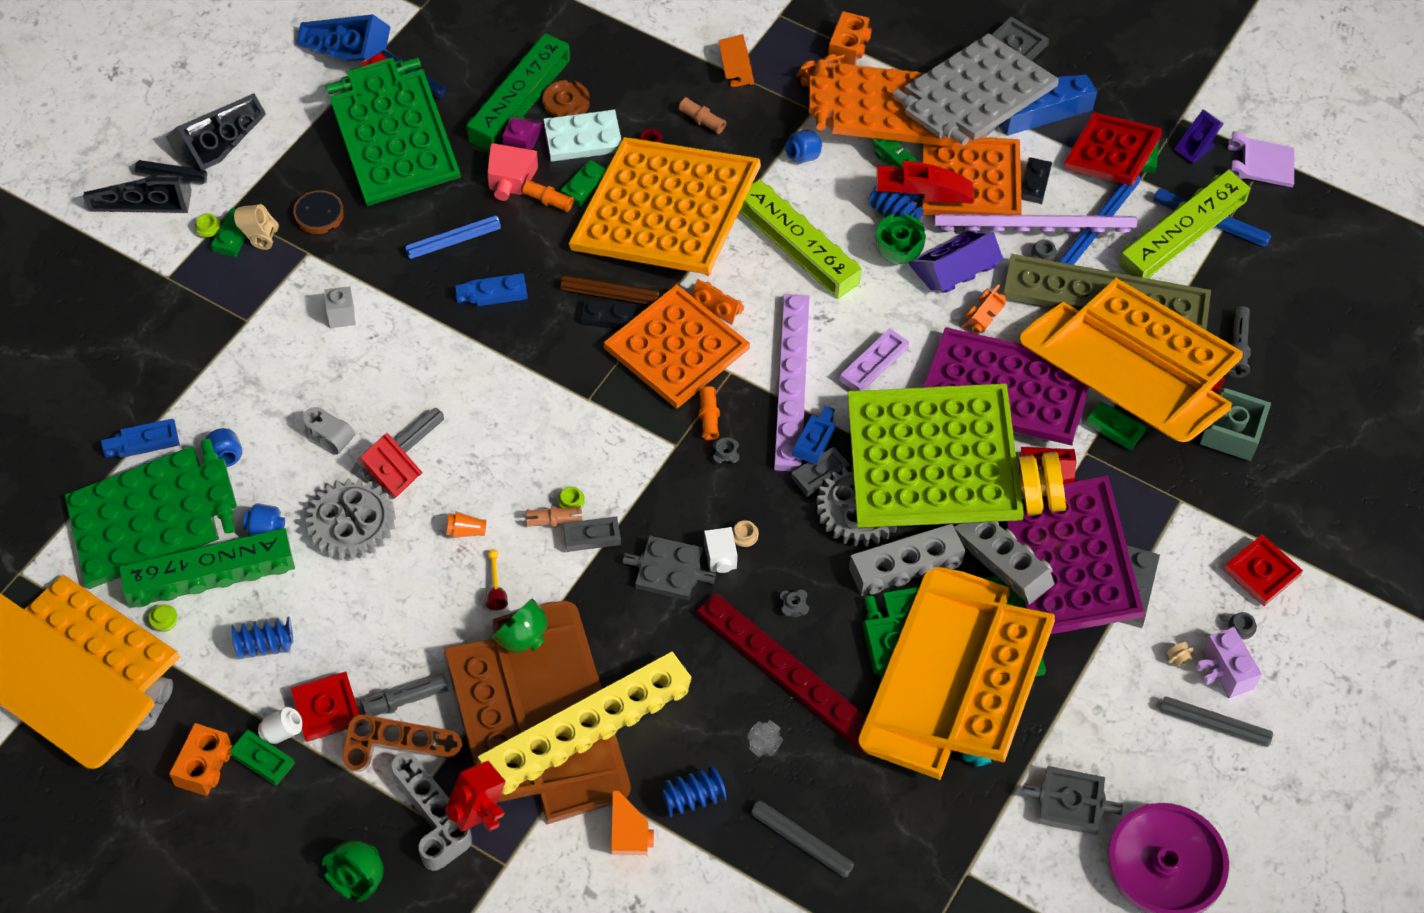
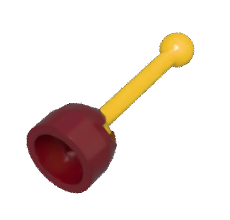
[485,549,508,611]

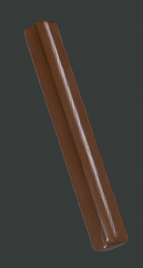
[560,275,660,305]

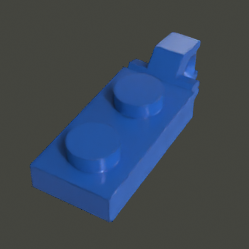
[455,273,528,306]
[792,406,836,465]
[101,419,180,458]

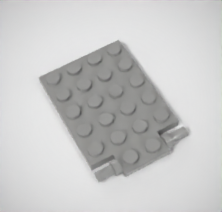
[893,33,1058,146]

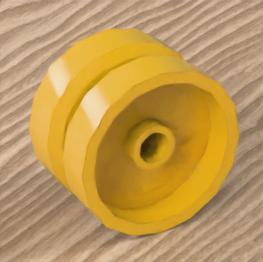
[1019,451,1066,516]

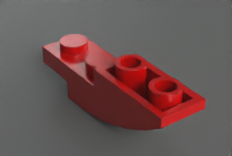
[875,161,974,204]

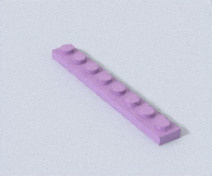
[935,214,1137,232]
[774,294,809,471]

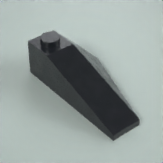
[166,93,266,171]
[83,173,192,213]

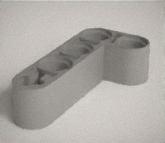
[391,753,472,871]

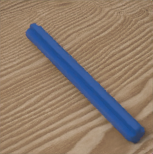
[1058,176,1141,265]

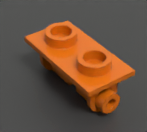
[796,54,845,88]
[692,279,745,325]
[961,284,1006,334]

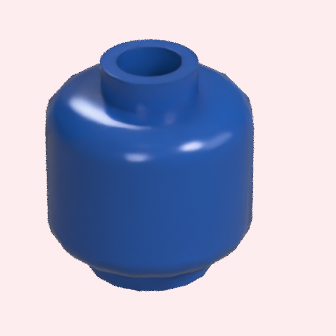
[785,129,822,164]
[205,428,242,467]
[243,503,285,536]

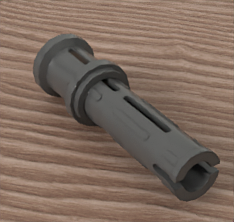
[1227,306,1251,378]
[360,673,449,716]

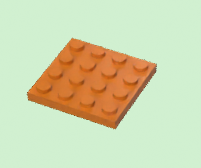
[922,137,1022,216]
[604,284,750,409]

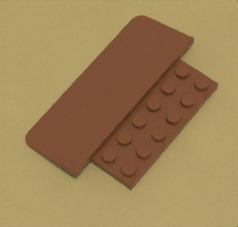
[444,601,631,825]

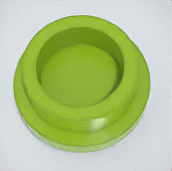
[195,213,221,237]
[558,486,585,509]
[149,604,178,632]

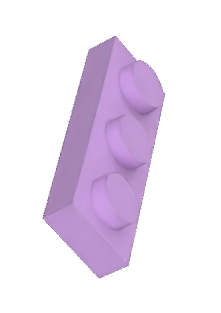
[840,328,910,391]

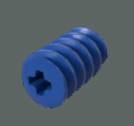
[869,186,923,220]
[232,616,293,659]
[662,766,726,818]

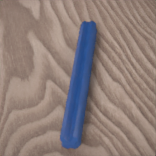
[1153,188,1271,247]

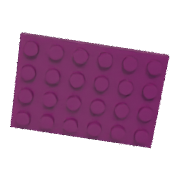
[923,327,1090,446]
[1006,476,1144,634]

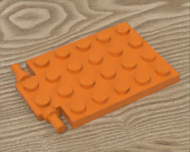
[809,60,954,147]

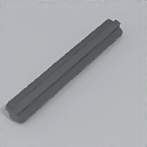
[360,408,444,482]
[1160,696,1273,747]
[751,800,854,877]

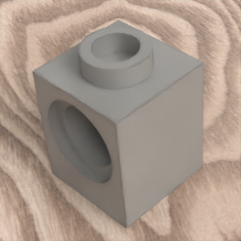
[324,286,356,328]

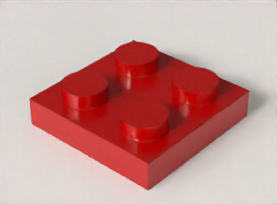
[1223,534,1303,606]
[290,671,362,742]

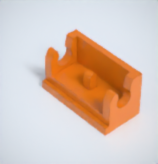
[718,34,755,87]

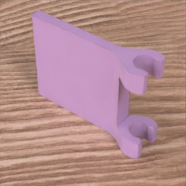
[1227,131,1294,187]

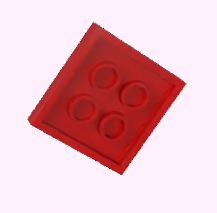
[1064,112,1162,186]

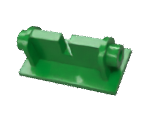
[872,138,917,167]

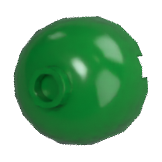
[876,214,926,264]
[492,598,548,653]
[322,840,384,902]

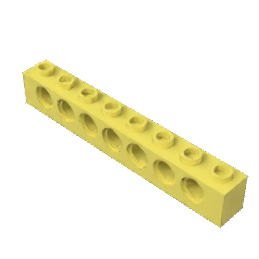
[477,652,692,795]

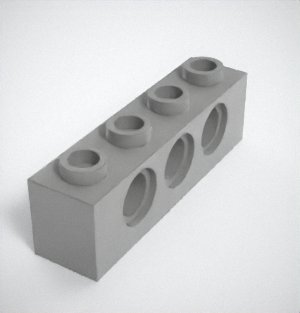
[954,521,1054,605]
[849,524,965,596]

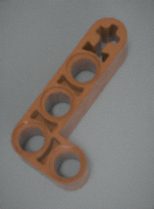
[343,715,463,772]

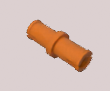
[522,179,574,212]
[699,386,720,440]

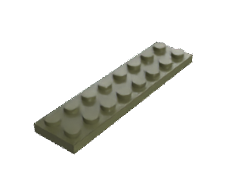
[1003,253,1211,330]

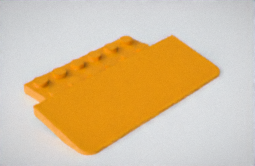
[1020,278,1243,442]
[859,567,1055,780]
[0,574,180,769]

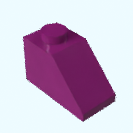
[503,117,543,150]

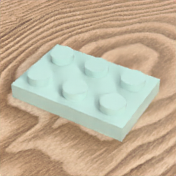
[544,110,622,162]

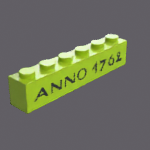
[1119,170,1251,279]
[739,179,862,299]

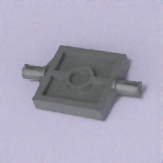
[623,536,716,601]
[1022,766,1123,835]

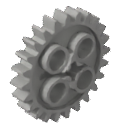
[816,467,897,546]
[305,478,396,560]

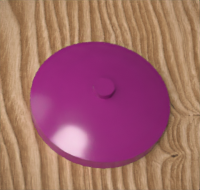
[1107,803,1229,913]

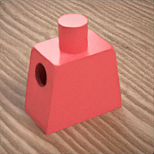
[488,143,538,201]

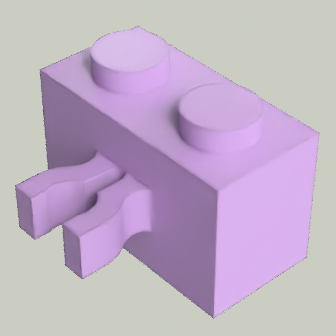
[1196,627,1262,698]

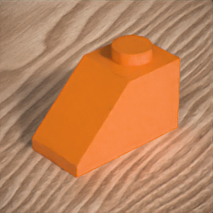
[611,791,654,855]

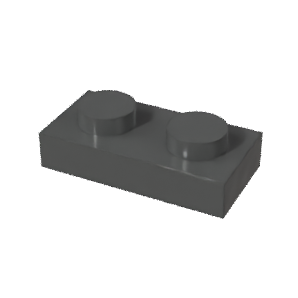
[791,447,850,496]
[563,516,621,552]

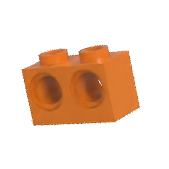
[828,11,872,65]
[170,723,233,796]

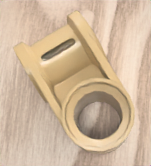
[234,204,279,250]

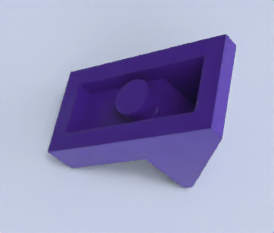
[1174,109,1224,163]

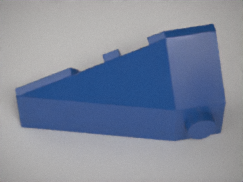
[296,14,391,62]

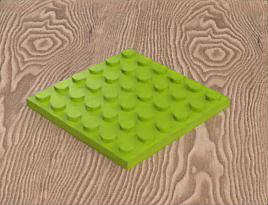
[848,384,1024,528]

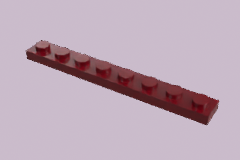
[697,593,867,755]

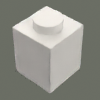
[704,527,737,573]

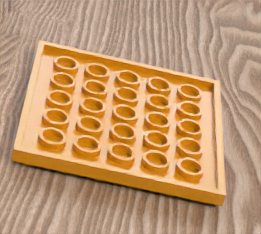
[569,137,761,275]

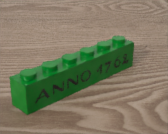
[466,33,570,151]
[119,528,295,608]

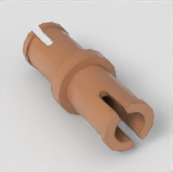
[678,97,726,134]
[526,506,582,528]

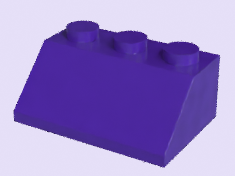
[909,230,1004,293]

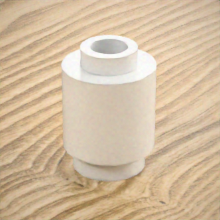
[258,707,302,744]

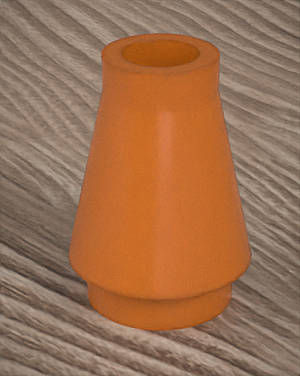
[446,511,486,538]

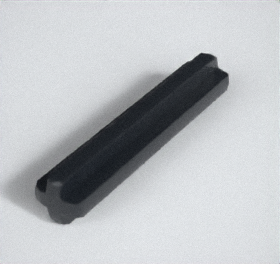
[135,160,207,184]

